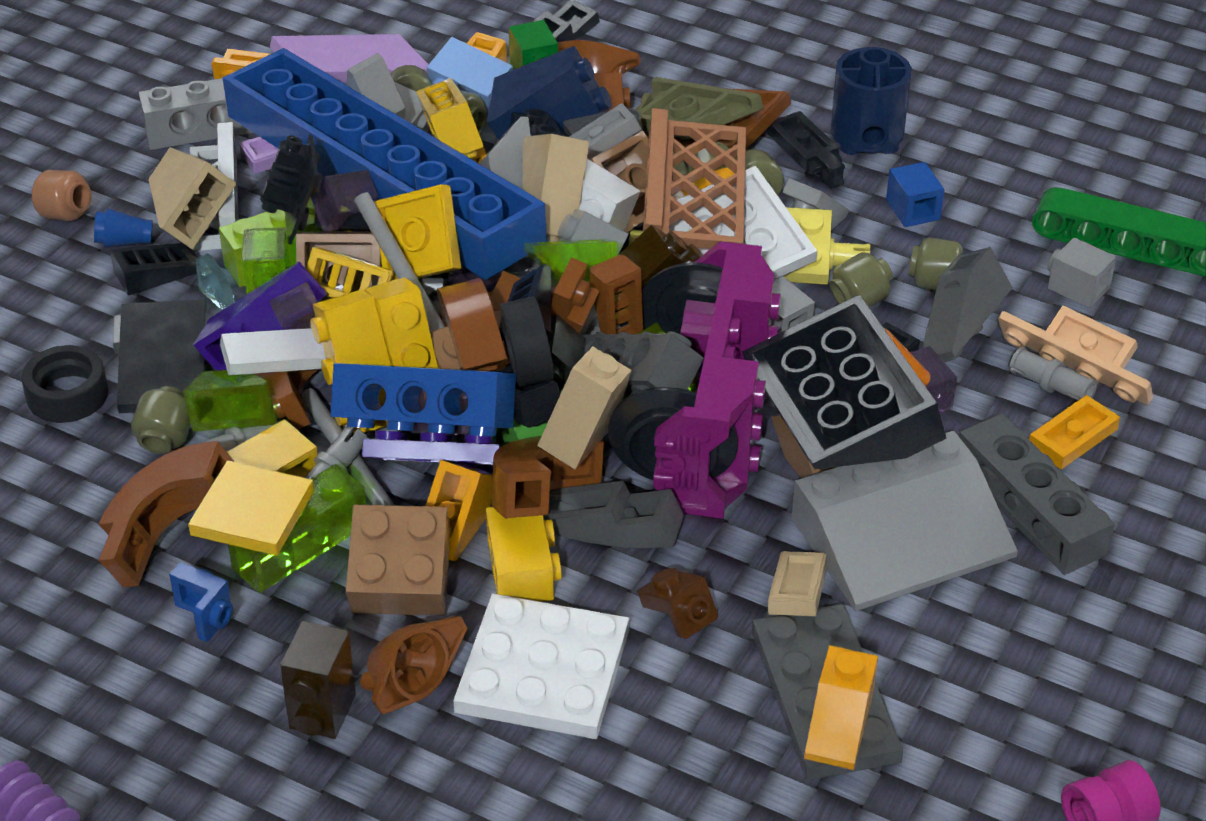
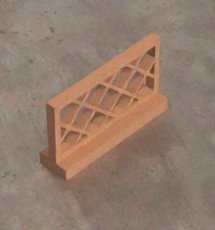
[643,108,746,249]

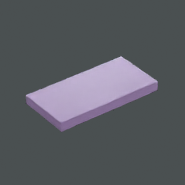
[270,34,429,84]

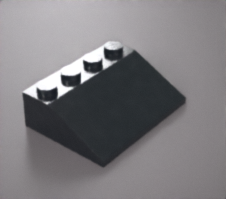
[742,294,947,470]

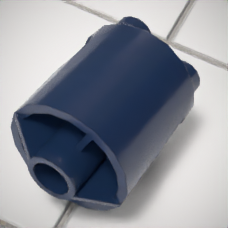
[830,47,912,155]

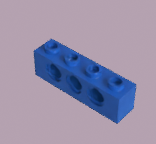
[330,363,516,436]

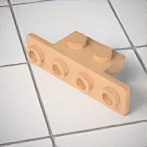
[998,306,1153,405]

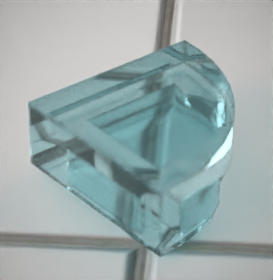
[196,253,235,309]

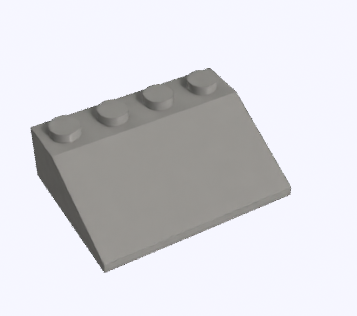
[791,431,1018,612]

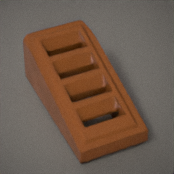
[589,255,643,334]

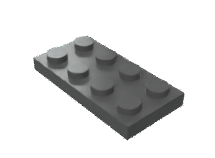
[752,604,903,781]

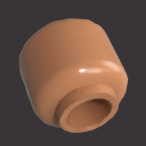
[32,170,92,221]

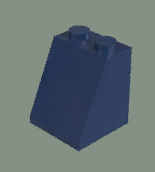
[487,46,612,140]

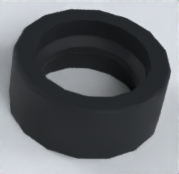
[500,297,554,387]
[22,345,108,423]

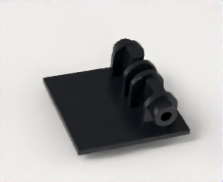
[260,135,322,245]

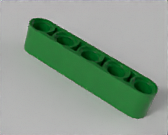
[1032,187,1206,277]

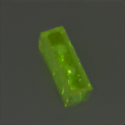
[228,463,366,594]

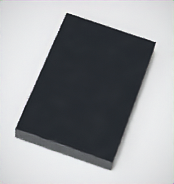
[117,299,207,413]

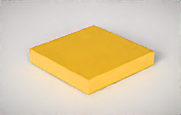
[374,184,461,281]
[188,460,314,556]

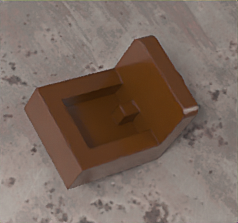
[637,568,718,639]

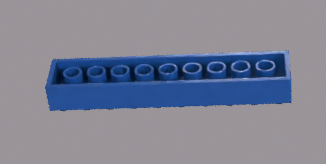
[222,48,547,280]

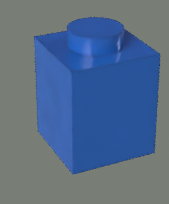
[886,162,944,227]

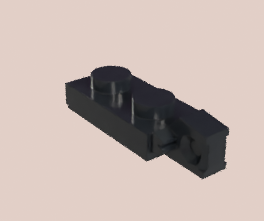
[767,111,845,189]

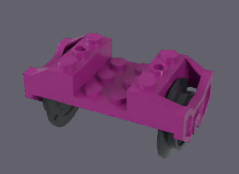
[608,241,781,519]

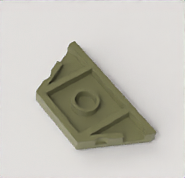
[635,77,763,140]

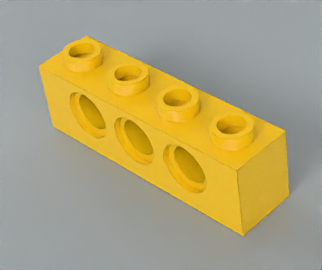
[416,78,484,158]

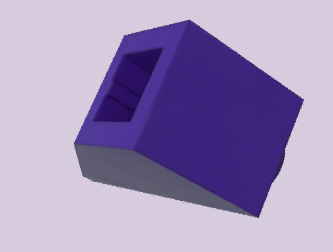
[193,262,326,375]

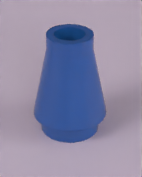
[94,208,153,247]

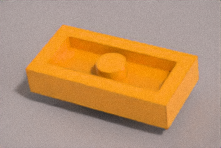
[1029,395,1120,470]

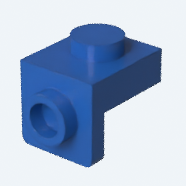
[169,562,233,642]

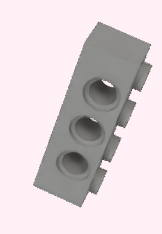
[139,78,253,150]

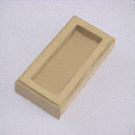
[768,551,827,616]

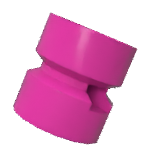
[1061,760,1161,821]

